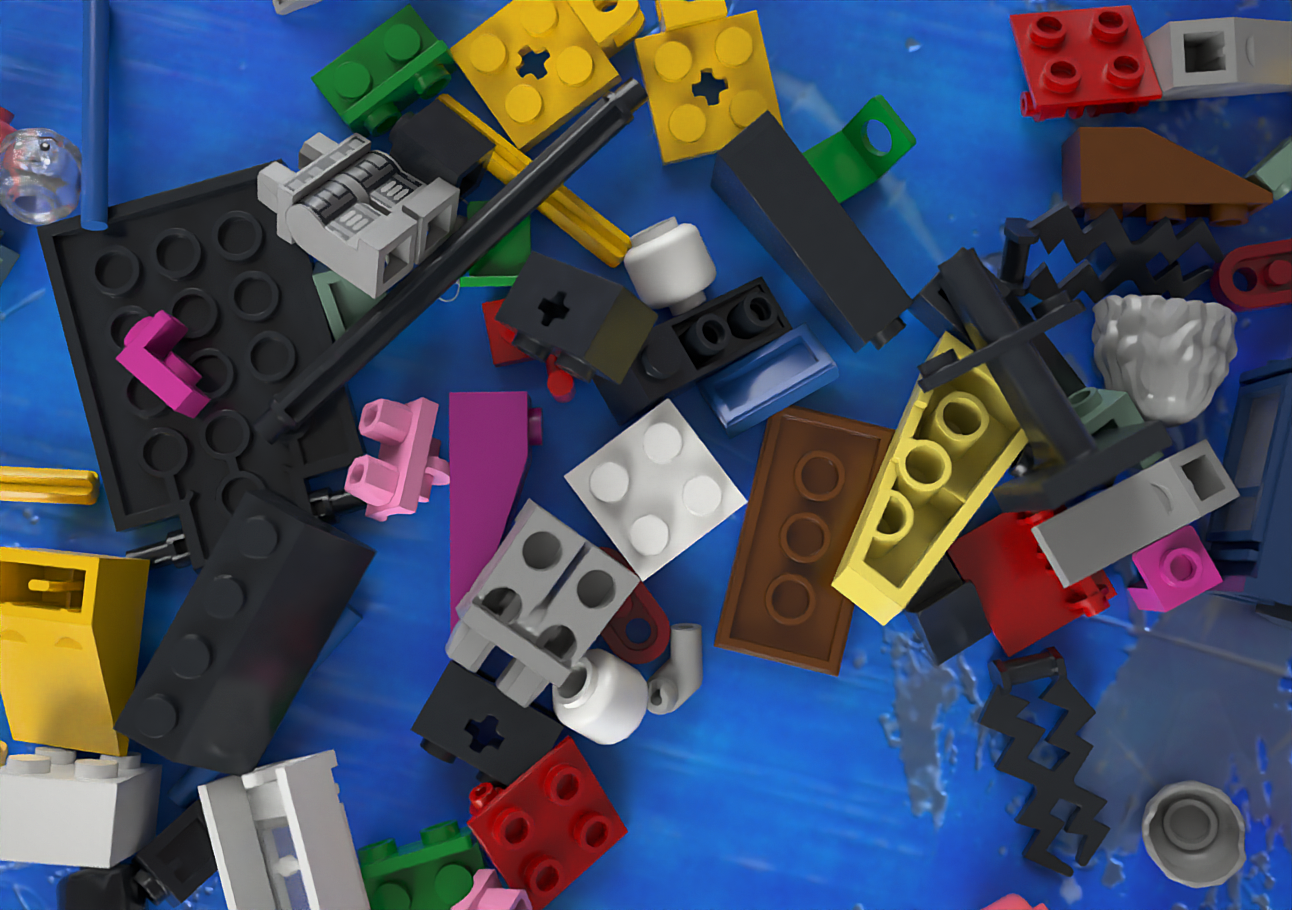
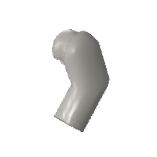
[646,623,703,715]

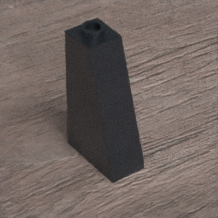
[710,110,914,353]

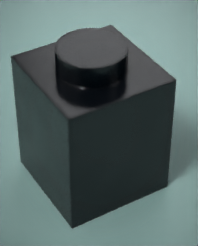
[388,99,496,204]

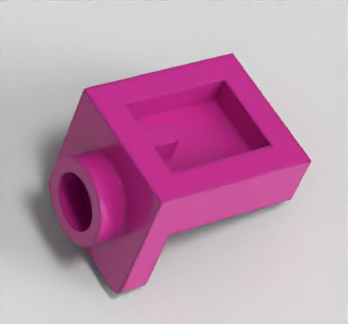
[115,310,211,418]
[1127,525,1223,612]

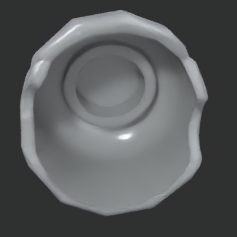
[1142,780,1247,888]

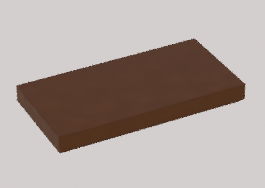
[713,405,895,677]

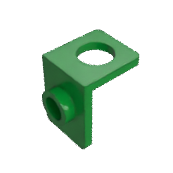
[802,94,917,205]
[460,201,532,287]

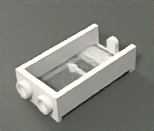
[197,750,370,910]

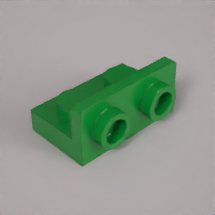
[311,4,457,138]
[357,819,489,910]

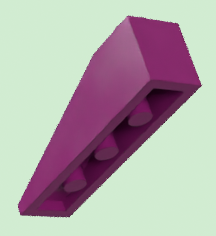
[449,391,543,633]

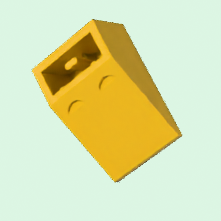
[0,546,150,757]

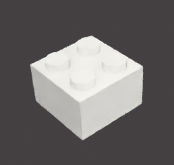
[564,398,747,581]
[0,746,162,868]

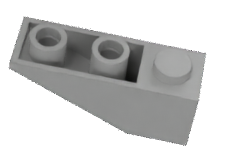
[1143,17,1292,102]
[1031,439,1241,588]

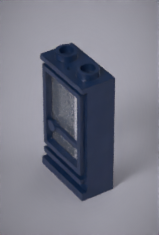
[1203,357,1292,606]

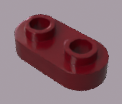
[1209,239,1292,312]
[598,547,670,664]

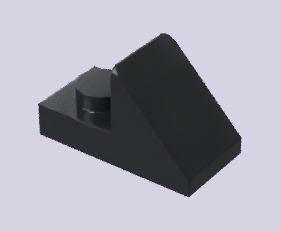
[902,554,992,666]

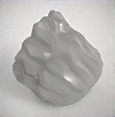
[1091,294,1238,428]

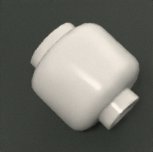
[624,216,716,316]
[552,649,649,745]

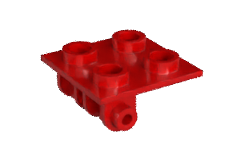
[1009,5,1163,122]
[946,503,1118,657]
[466,735,628,910]

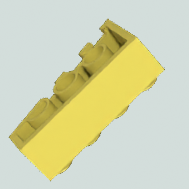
[831,331,1029,626]

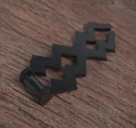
[996,200,1224,304]
[977,646,1111,877]

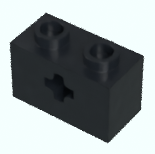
[494,251,659,385]
[410,659,565,790]

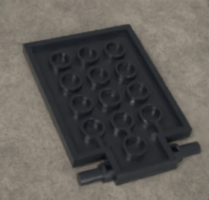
[36,158,367,575]

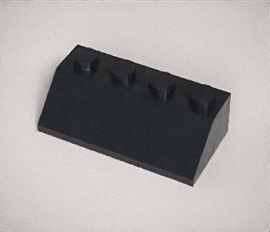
[112,489,378,777]

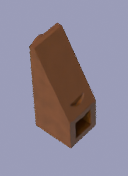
[1061,127,1273,227]

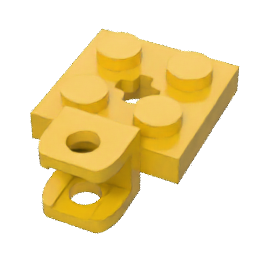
[450,0,646,154]
[634,0,784,166]

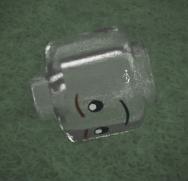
[0,128,81,225]

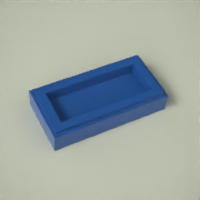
[697,322,840,439]

